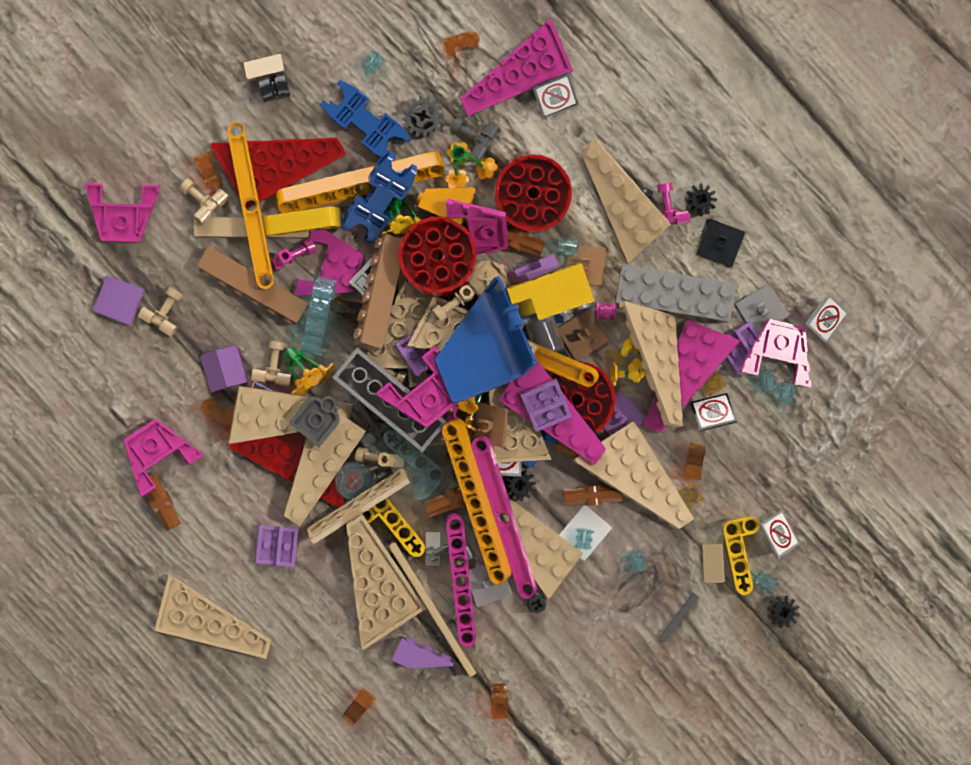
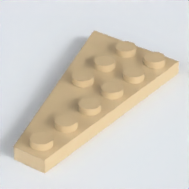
[228,386,352,444]
[283,411,366,526]
[154,574,272,659]

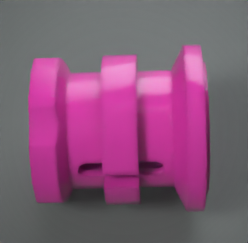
[594,302,616,321]

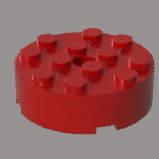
[495,154,572,233]
[398,217,477,297]
[548,361,616,434]

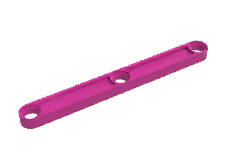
[472,436,537,599]

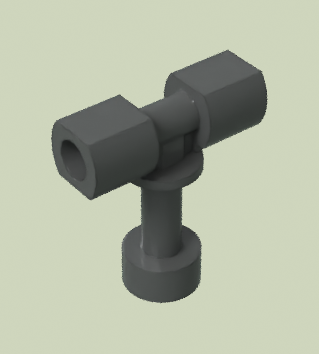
[449,118,499,162]
[352,401,394,448]
[425,521,475,563]

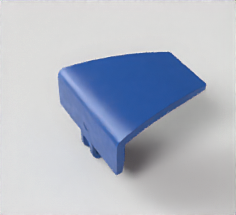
[434,276,537,404]

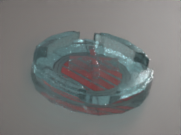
[335,462,372,500]

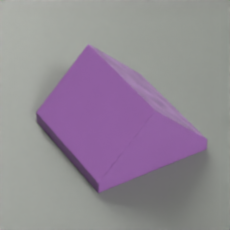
[200,345,248,393]

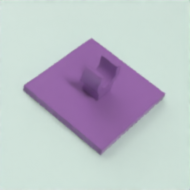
[604,391,646,435]

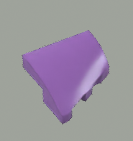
[507,254,560,282]

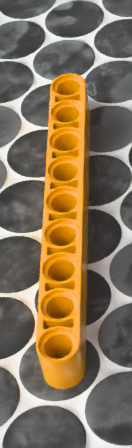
[276,151,445,213]
[442,418,512,585]

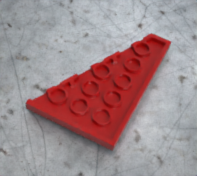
[210,137,347,210]
[230,432,345,508]

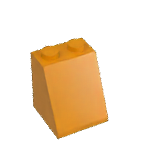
[416,187,476,225]

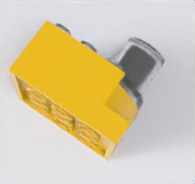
[505,263,595,353]

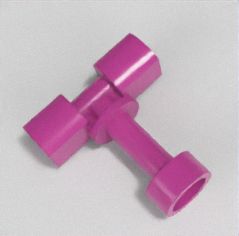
[657,182,691,224]
[271,239,316,272]

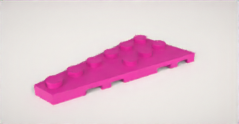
[460,18,573,117]
[643,320,741,433]
[499,356,606,465]

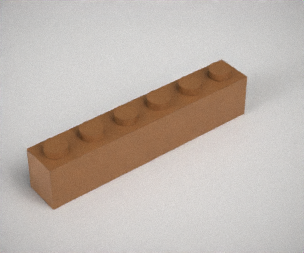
[353,233,402,352]
[197,246,310,325]

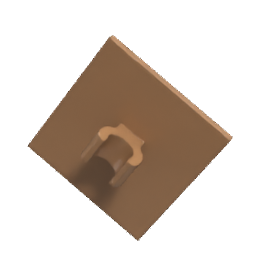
[566,244,606,286]
[557,309,609,361]
[474,402,508,448]

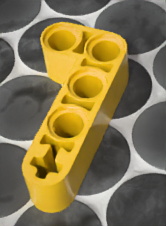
[263,207,342,236]
[367,497,425,557]
[722,516,759,595]

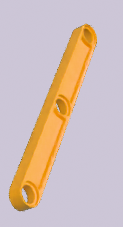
[227,122,274,290]
[527,340,599,387]

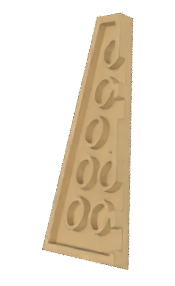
[581,139,671,263]
[407,297,538,355]
[489,383,551,463]
[500,498,583,599]

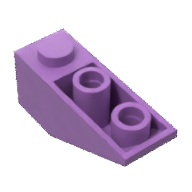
[392,637,454,668]

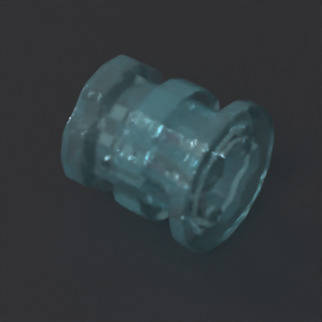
[361,49,387,75]
[557,236,579,258]
[755,368,779,393]
[775,382,797,404]
[574,528,595,549]
[626,550,648,573]
[753,570,778,595]

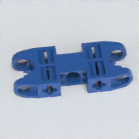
[320,80,412,161]
[341,151,417,244]

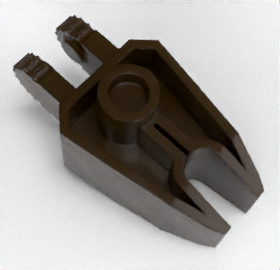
[330,298,363,328]

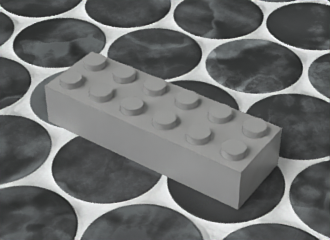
[615,264,736,323]
[332,347,447,452]

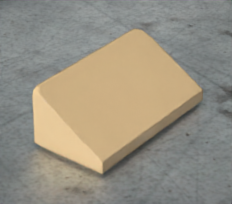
[244,54,285,82]
[702,543,725,583]

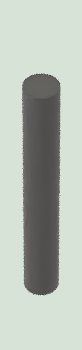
[659,592,699,642]

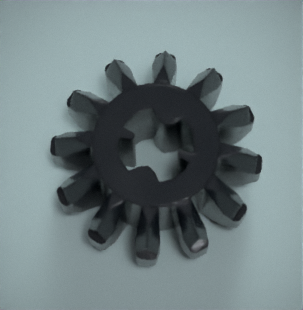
[684,183,717,216]
[505,470,536,501]
[767,595,800,628]

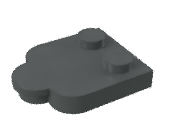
[289,396,340,448]

